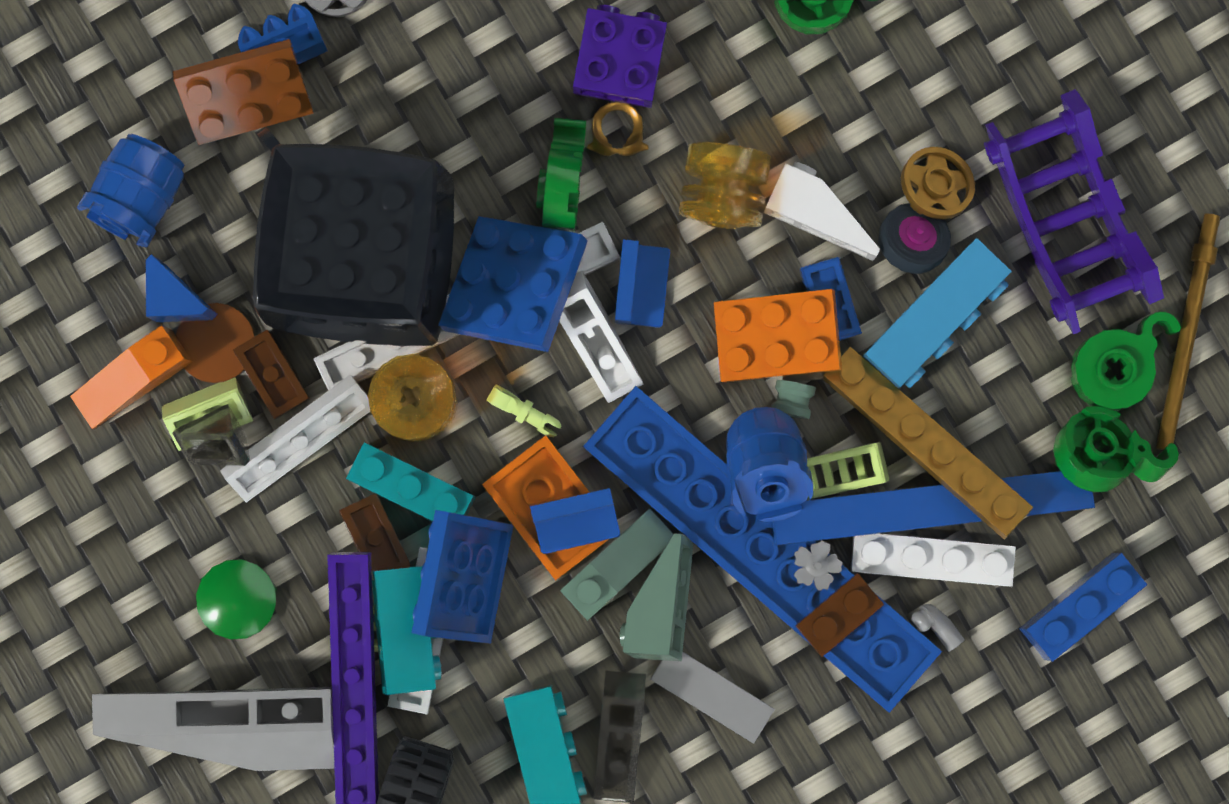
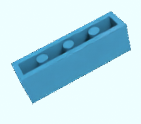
[862,238,1012,389]

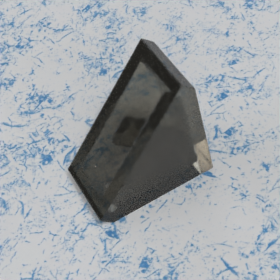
[172,404,250,466]

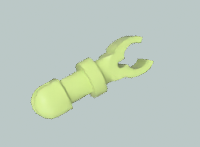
[486,384,561,437]

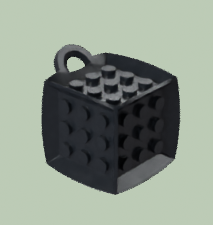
[254,127,454,346]

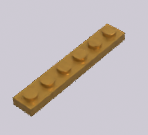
[823,347,1033,540]

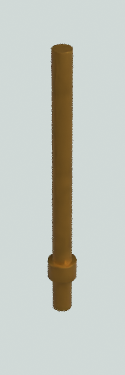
[1156,214,1220,450]

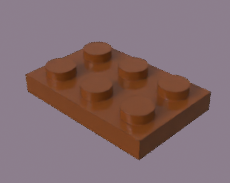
[173,39,314,145]

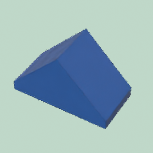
[146,254,218,322]

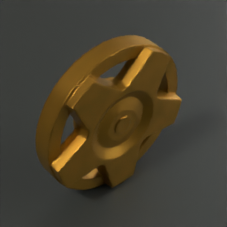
[900,147,975,219]

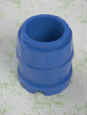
[77,134,185,247]
[726,407,813,522]

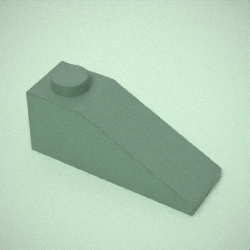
[560,508,673,621]
[620,534,694,661]

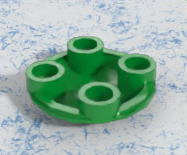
[196,559,277,640]

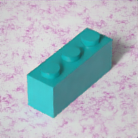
[346,442,476,521]
[372,566,442,695]
[503,684,587,804]

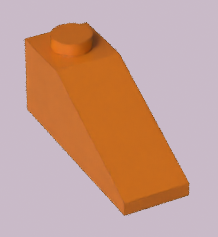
[70,325,193,429]

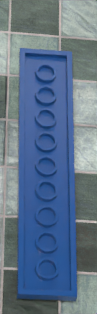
[583,386,942,713]

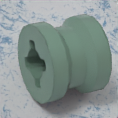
[771,380,816,420]

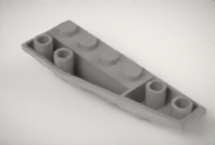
[92,687,334,771]

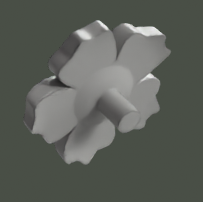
[794,540,843,591]

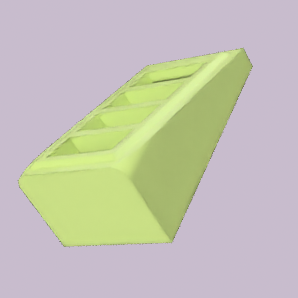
[807,442,889,500]

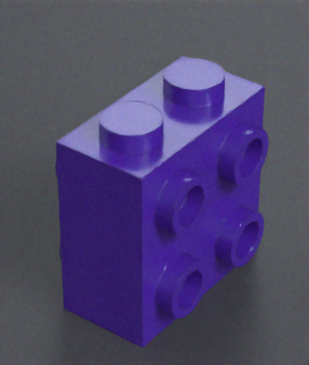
[573,5,667,108]

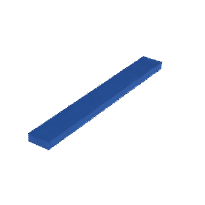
[772,471,1095,546]

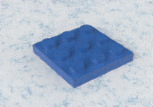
[438,216,588,352]
[411,510,513,644]

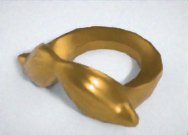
[587,102,649,156]

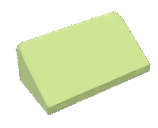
[162,377,253,451]

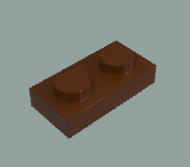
[233,329,310,419]
[339,493,411,571]
[795,573,884,657]

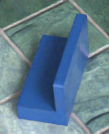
[615,239,670,328]
[530,488,620,554]

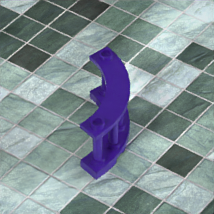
[984,89,1164,334]

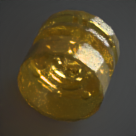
[679,142,771,229]
[368,354,458,443]

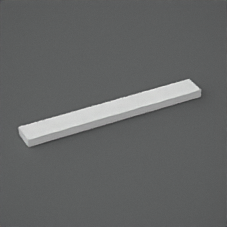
[313,222,620,391]

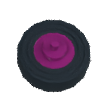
[878,203,951,274]

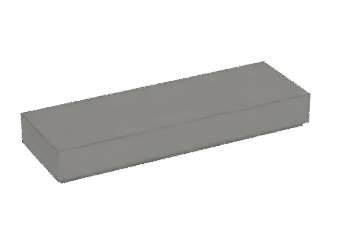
[650,652,775,744]

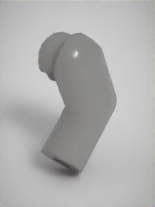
[912,604,965,652]

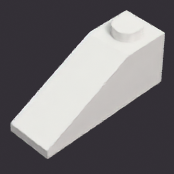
[764,162,880,261]
[559,270,644,403]

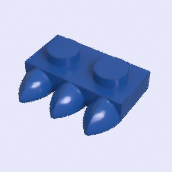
[238,4,328,64]

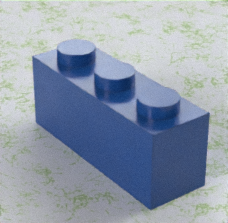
[1019,553,1147,662]

